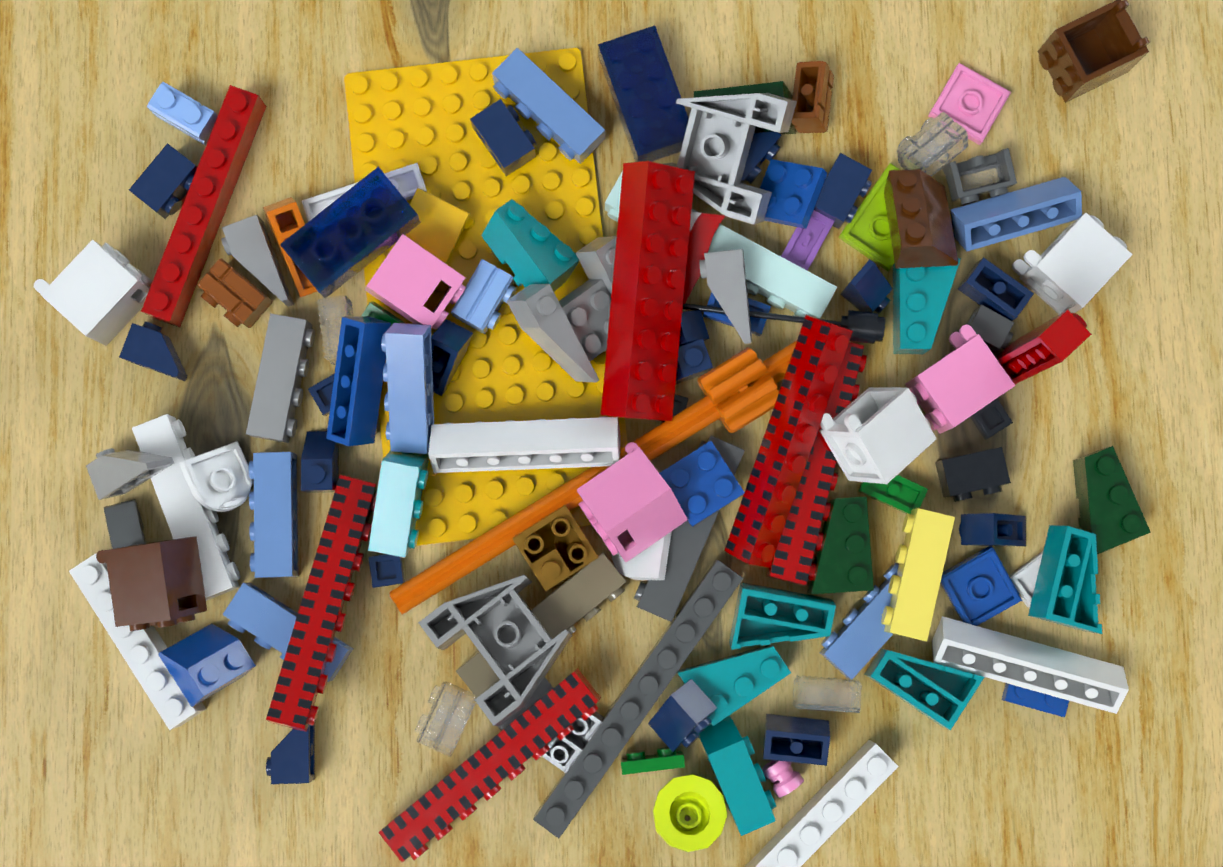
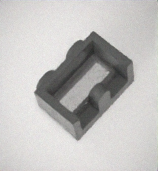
[942,148,1017,205]

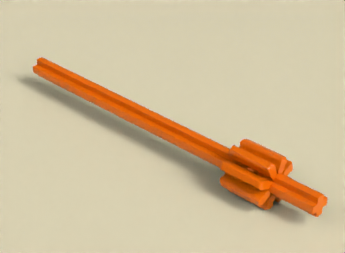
[389,340,797,615]

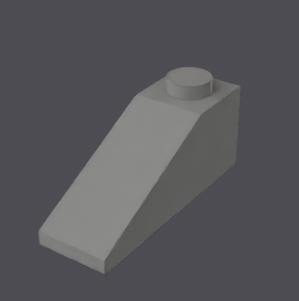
[221,215,294,307]
[700,249,752,344]
[86,449,174,500]

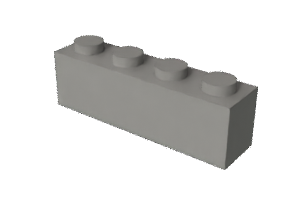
[246,313,315,443]

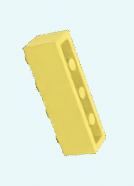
[881,508,955,642]

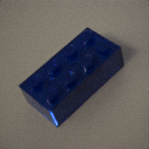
[598,25,689,162]
[280,167,421,299]

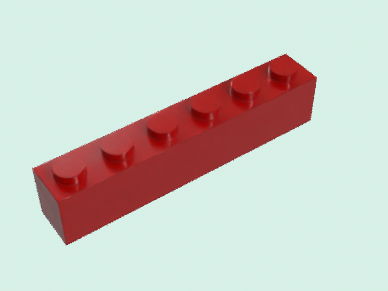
[996,310,1092,384]

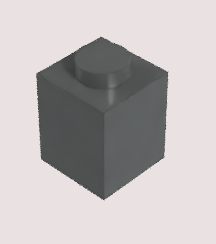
[967,305,1014,353]

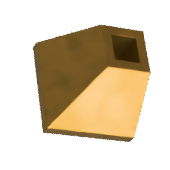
[512,505,599,591]

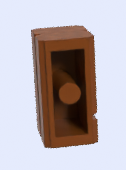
[791,61,834,133]
[197,258,272,328]

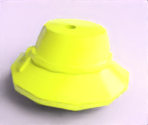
[653,774,727,852]

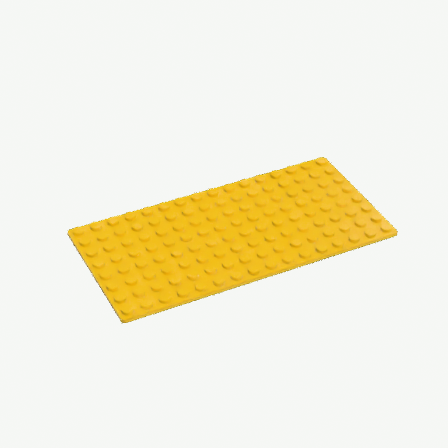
[344,48,628,546]

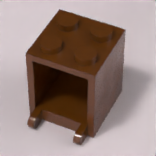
[1038,0,1150,103]
[96,536,207,631]

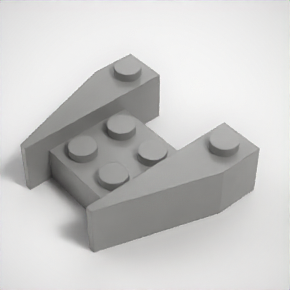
[664,93,797,225]
[507,236,617,383]
[418,575,572,726]

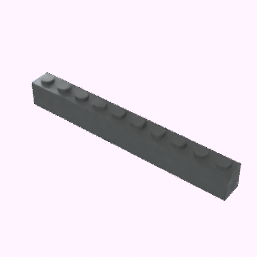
[533,560,743,839]

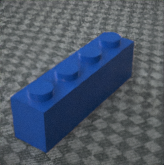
[326,316,391,446]

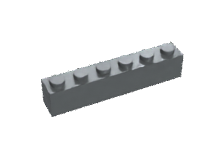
[633,436,745,622]

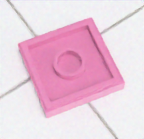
[928,63,1011,145]

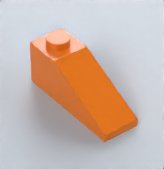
[263,197,329,298]

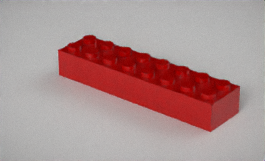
[601,161,695,421]

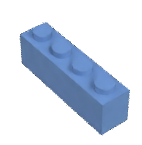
[492,48,605,164]
[950,177,1082,252]
[381,323,434,454]
[249,452,299,578]
[819,562,899,680]
[223,583,353,682]

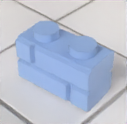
[147,82,218,146]
[451,259,517,334]

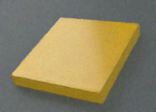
[395,188,471,263]

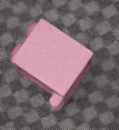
[365,234,466,330]
[905,325,1015,434]
[577,442,688,563]

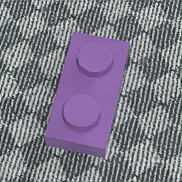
[781,210,834,271]

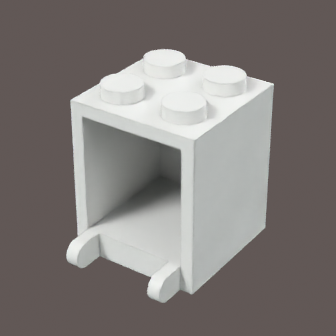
[1012,213,1133,314]
[34,240,152,346]
[819,387,936,484]

